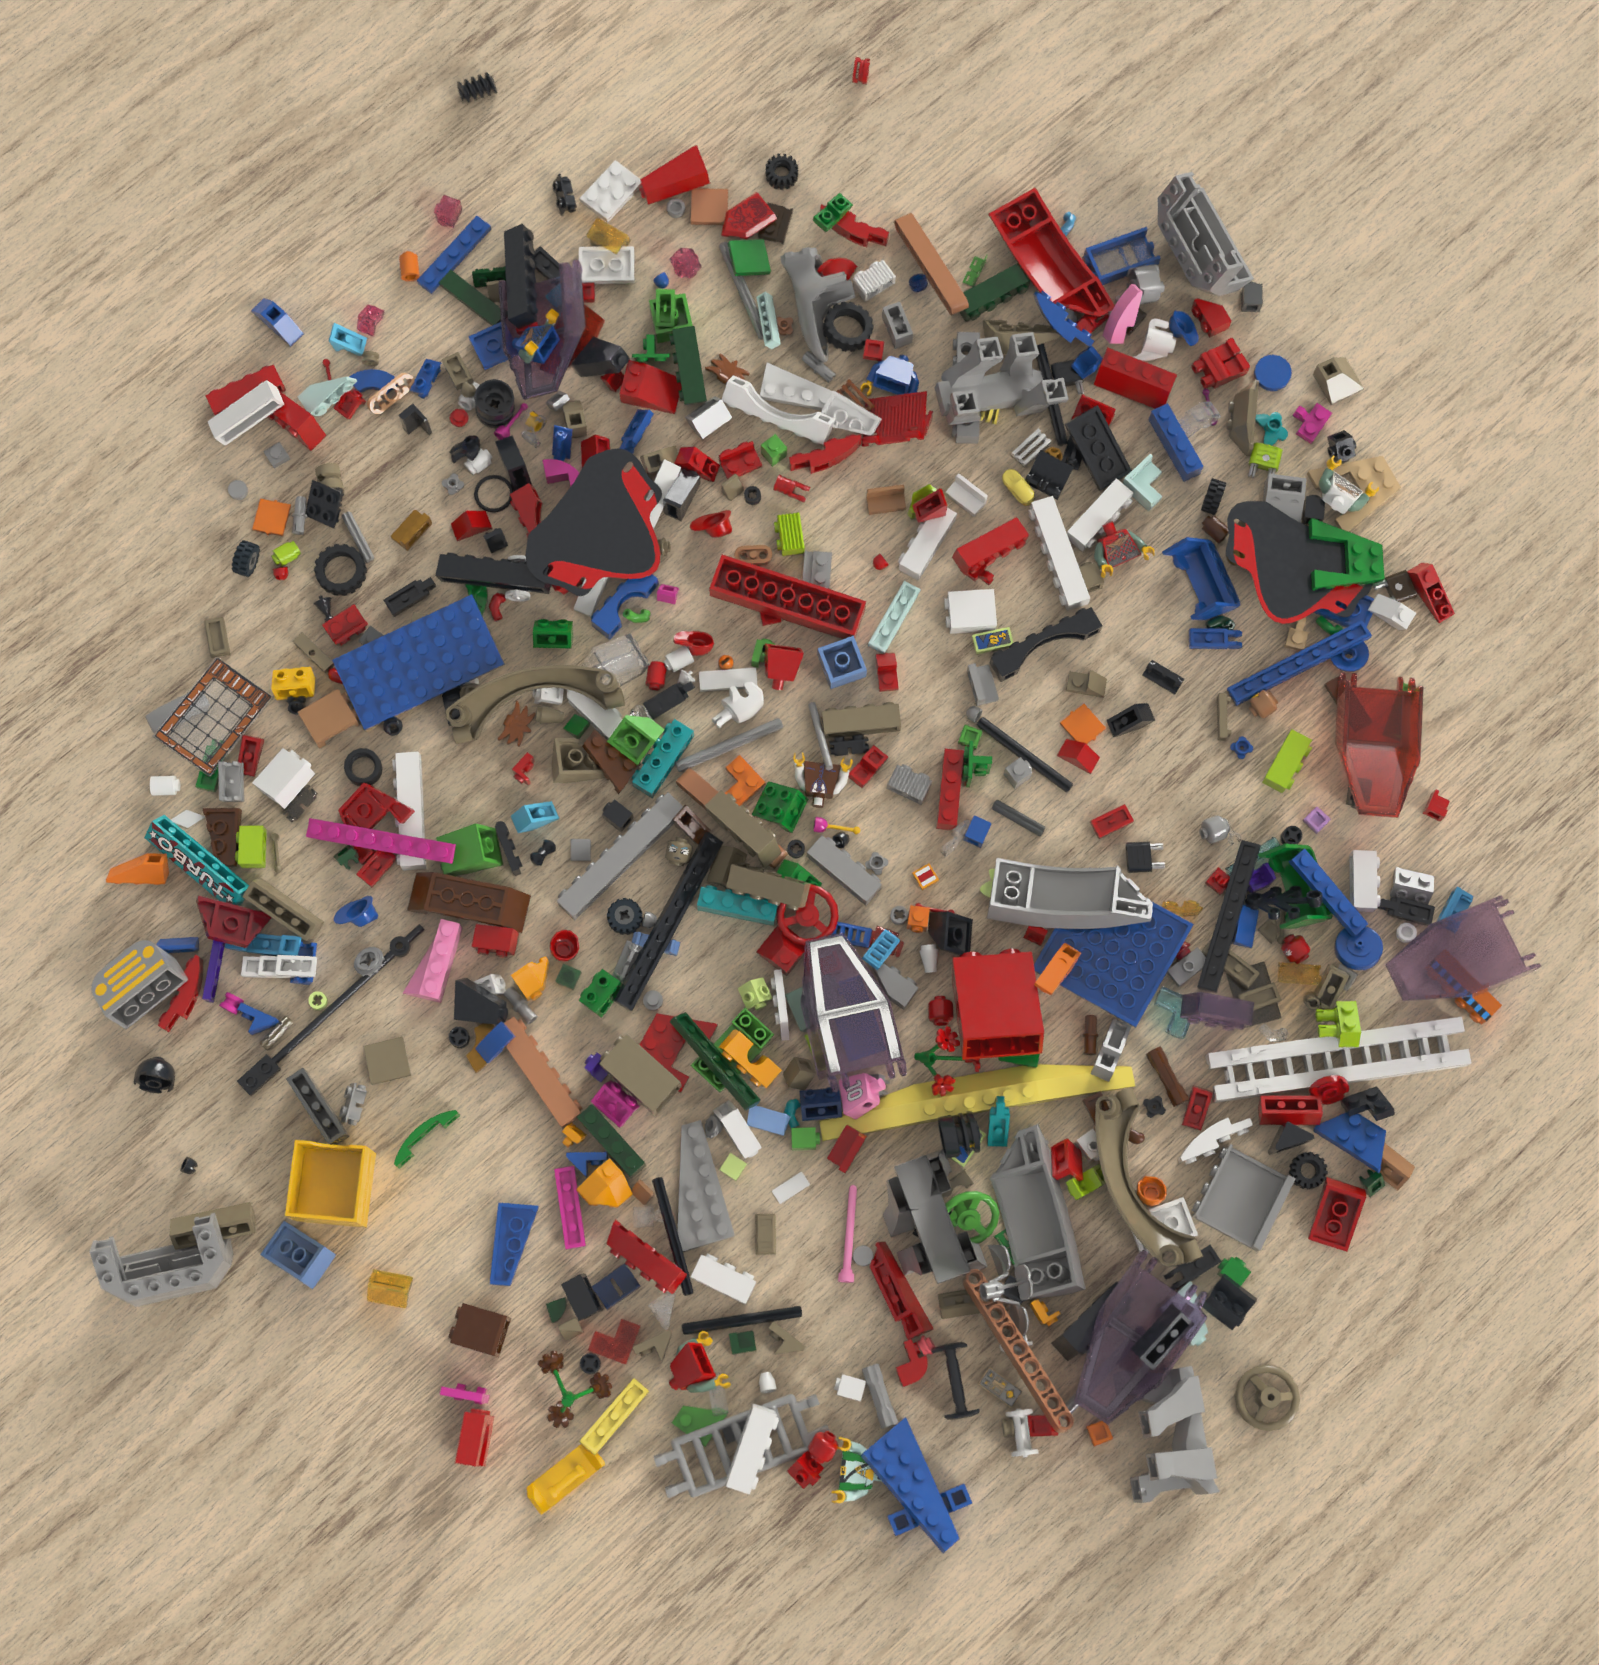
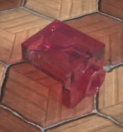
[357,304,385,336]

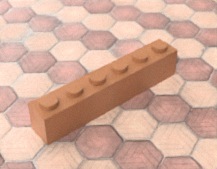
[505,1016,583,1129]

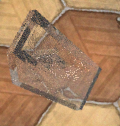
[648,1291,676,1331]

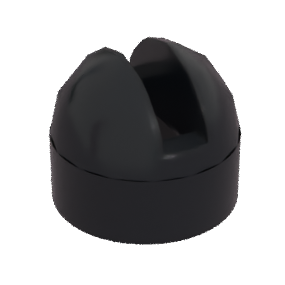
[832,831,850,849]
[180,1157,198,1174]

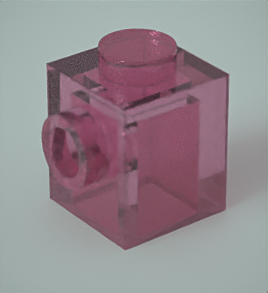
[434,195,463,228]

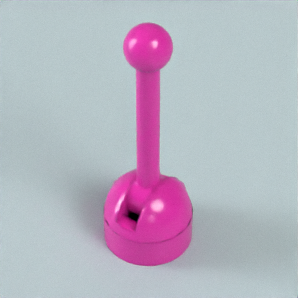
[494,403,528,440]

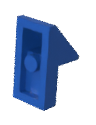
[237,1003,280,1035]
[566,1152,608,1178]

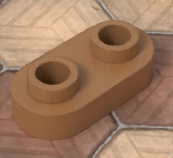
[734,545,772,566]

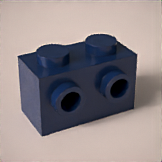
[799,1087,842,1121]

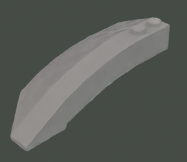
[987,858,1153,929]
[989,1125,1086,1301]

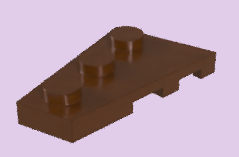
[582,730,641,795]
[202,808,242,867]

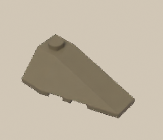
[983,320,1062,354]
[551,738,606,783]

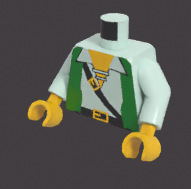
[831,1437,882,1503]

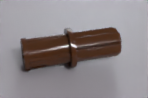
[1083,1015,1099,1055]

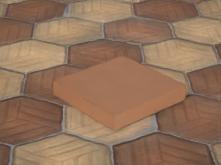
[691,188,728,225]

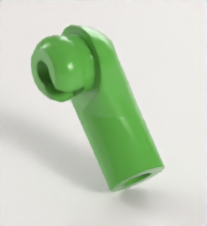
[623,609,651,623]

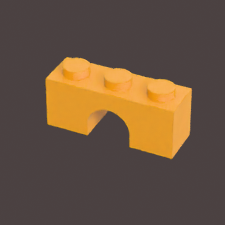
[719,1029,782,1088]

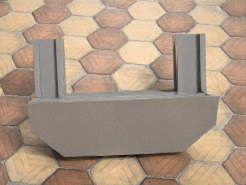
[1158,172,1254,296]
[90,1213,234,1307]

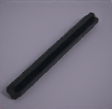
[1036,343,1068,446]
[976,717,1073,792]
[652,1177,694,1296]
[682,1306,802,1335]

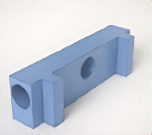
[632,931,680,956]

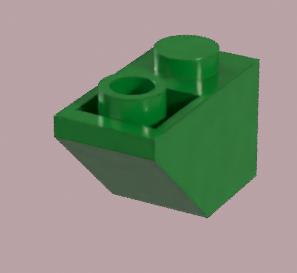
[776,859,822,886]

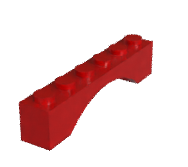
[510,483,583,595]

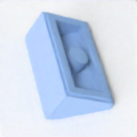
[747,1106,790,1136]

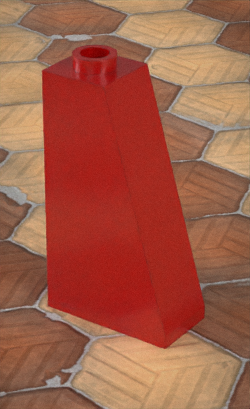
[639,145,710,205]

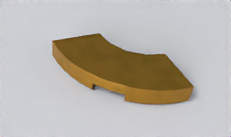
[466,1023,495,1073]

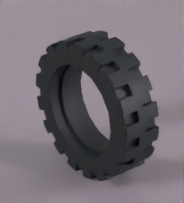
[823,302,874,352]
[314,544,367,596]

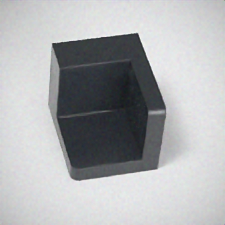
[1001,1275,1023,1306]

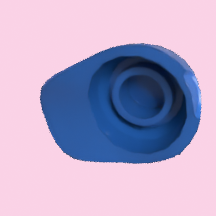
[1169,311,1199,346]

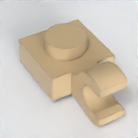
[1284,617,1309,651]

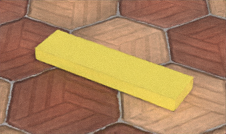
[579,1378,649,1456]

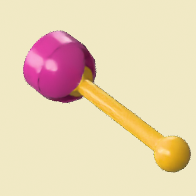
[813,817,860,834]

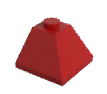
[756,925,810,976]

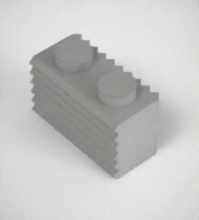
[887,764,932,805]

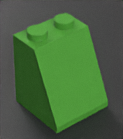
[436,823,503,876]

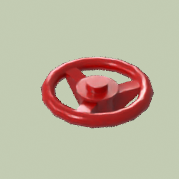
[776,884,839,947]

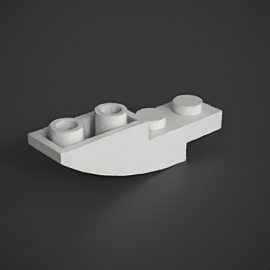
[1178,1118,1253,1165]

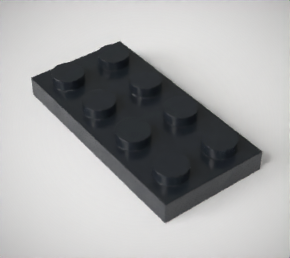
[1064,405,1132,490]

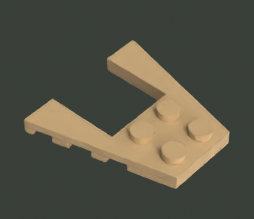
[1307,456,1401,532]

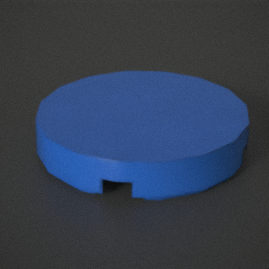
[1254,355,1292,392]

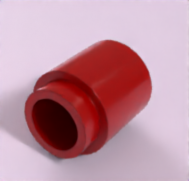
[645,661,667,691]

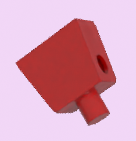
[765,643,804,690]

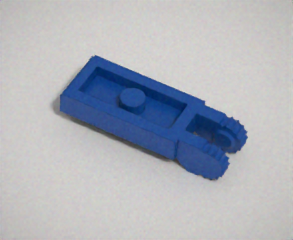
[1189,628,1243,649]

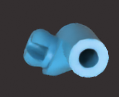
[1061,212,1076,236]

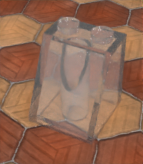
[582,633,649,687]

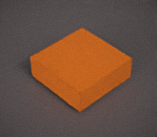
[1086,1419,1113,1446]

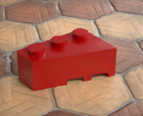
[267,390,327,451]

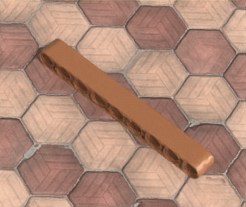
[963,1269,1074,1433]

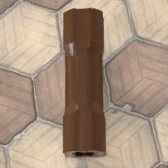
[1146,1046,1189,1107]

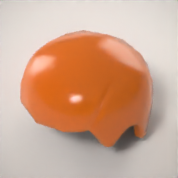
[1136,1176,1167,1206]

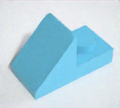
[329,323,367,356]

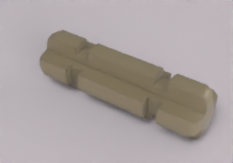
[260,1016,293,1051]

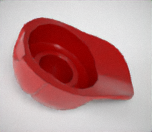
[673,631,715,656]

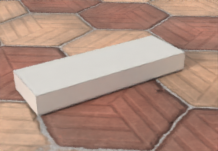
[699,667,757,692]

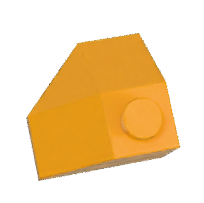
[511,956,549,1001]
[576,1158,633,1208]

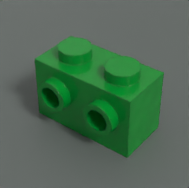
[533,619,573,649]
[578,969,622,1018]

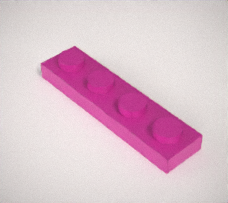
[554,1166,586,1250]

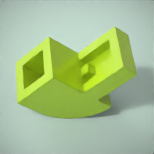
[1066,1164,1106,1200]

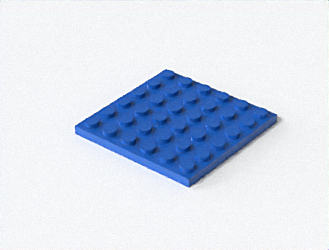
[1034,867,1194,1028]

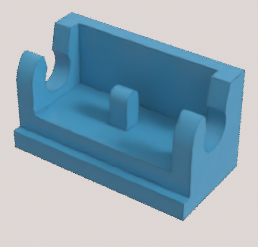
[1435,886,1473,934]

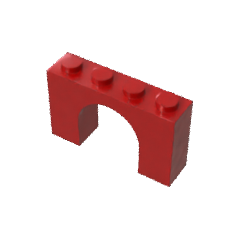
[455,1408,495,1467]

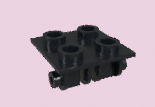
[1025,450,1074,500]
[305,480,345,528]

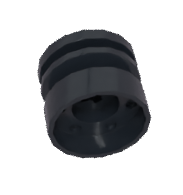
[474,379,515,428]
[938,1111,981,1159]

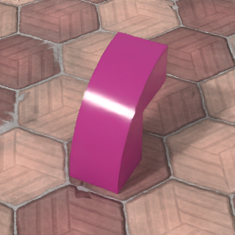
[543,459,579,486]

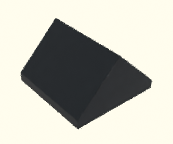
[1268,1121,1315,1155]

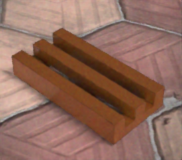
[836,379,874,411]

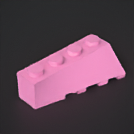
[403,919,463,1003]

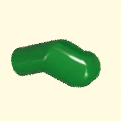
[1316,616,1343,635]

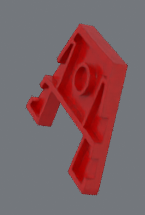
[338,783,415,865]
[639,1013,718,1093]

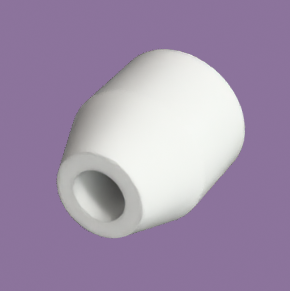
[759,1372,777,1394]

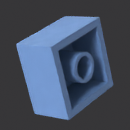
[817,636,867,689]

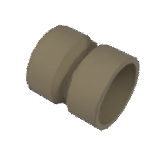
[315,463,344,492]

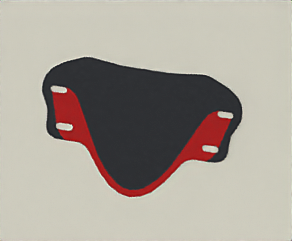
[525,448,662,596]
[1226,501,1373,624]

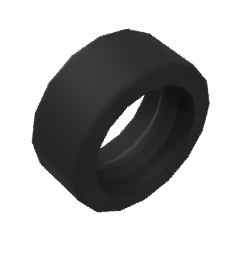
[344,748,382,786]

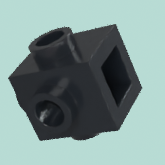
[1327,430,1356,462]

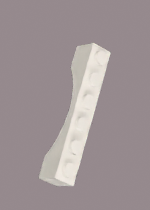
[722,376,835,445]

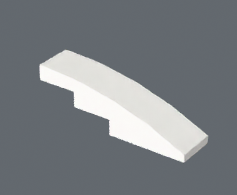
[241,955,317,978]

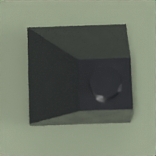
[928,911,973,956]

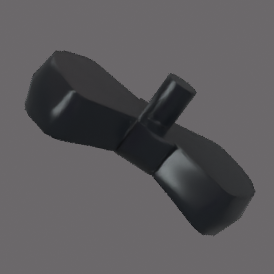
[530,839,556,865]

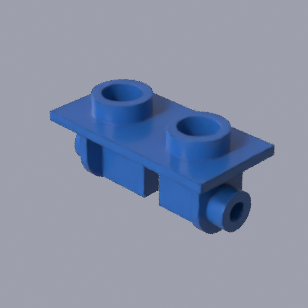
[410,359,441,399]
[552,425,573,461]

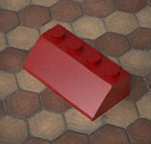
[1093,347,1177,409]

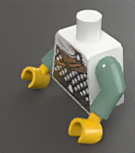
[1319,456,1379,514]

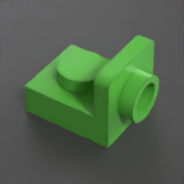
[751,639,775,668]

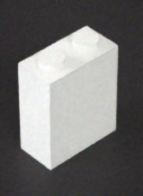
[944,589,997,634]
[252,748,315,809]

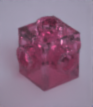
[669,248,702,278]

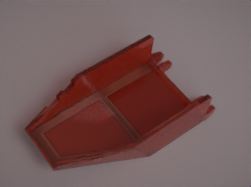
[1335,672,1424,818]

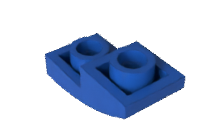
[475,1022,516,1064]

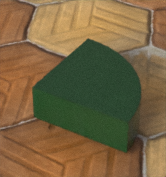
[546,1297,567,1323]

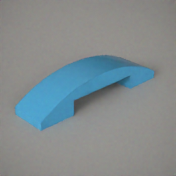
[225,934,302,956]

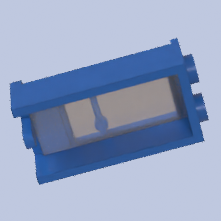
[1082,227,1161,285]

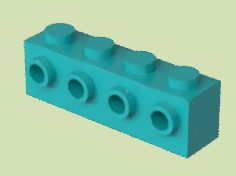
[632,719,695,799]
[697,885,778,926]

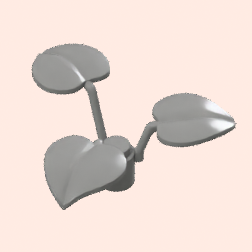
[979,1245,1033,1337]

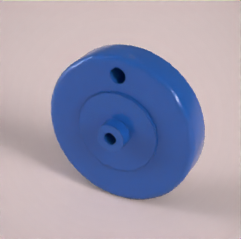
[1334,926,1383,970]

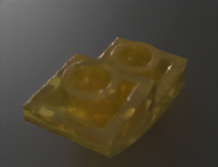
[1160,900,1203,917]

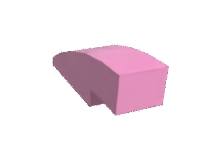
[1102,284,1142,344]

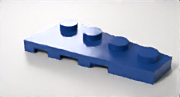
[490,1203,539,1286]

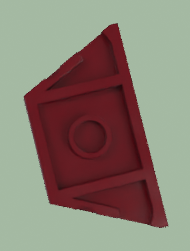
[196,896,272,948]

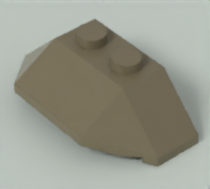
[1227,380,1259,456]

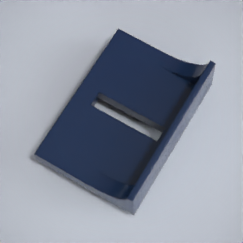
[592,1263,641,1310]

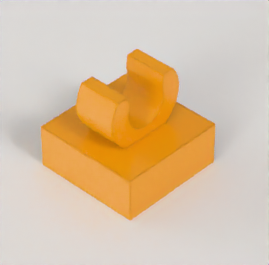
[562,1123,587,1148]

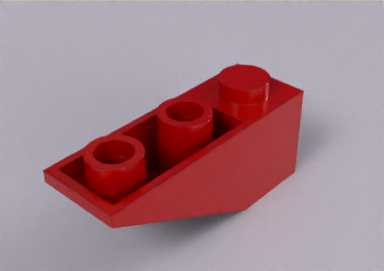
[1407,563,1455,623]

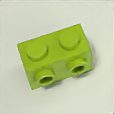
[235,825,267,868]

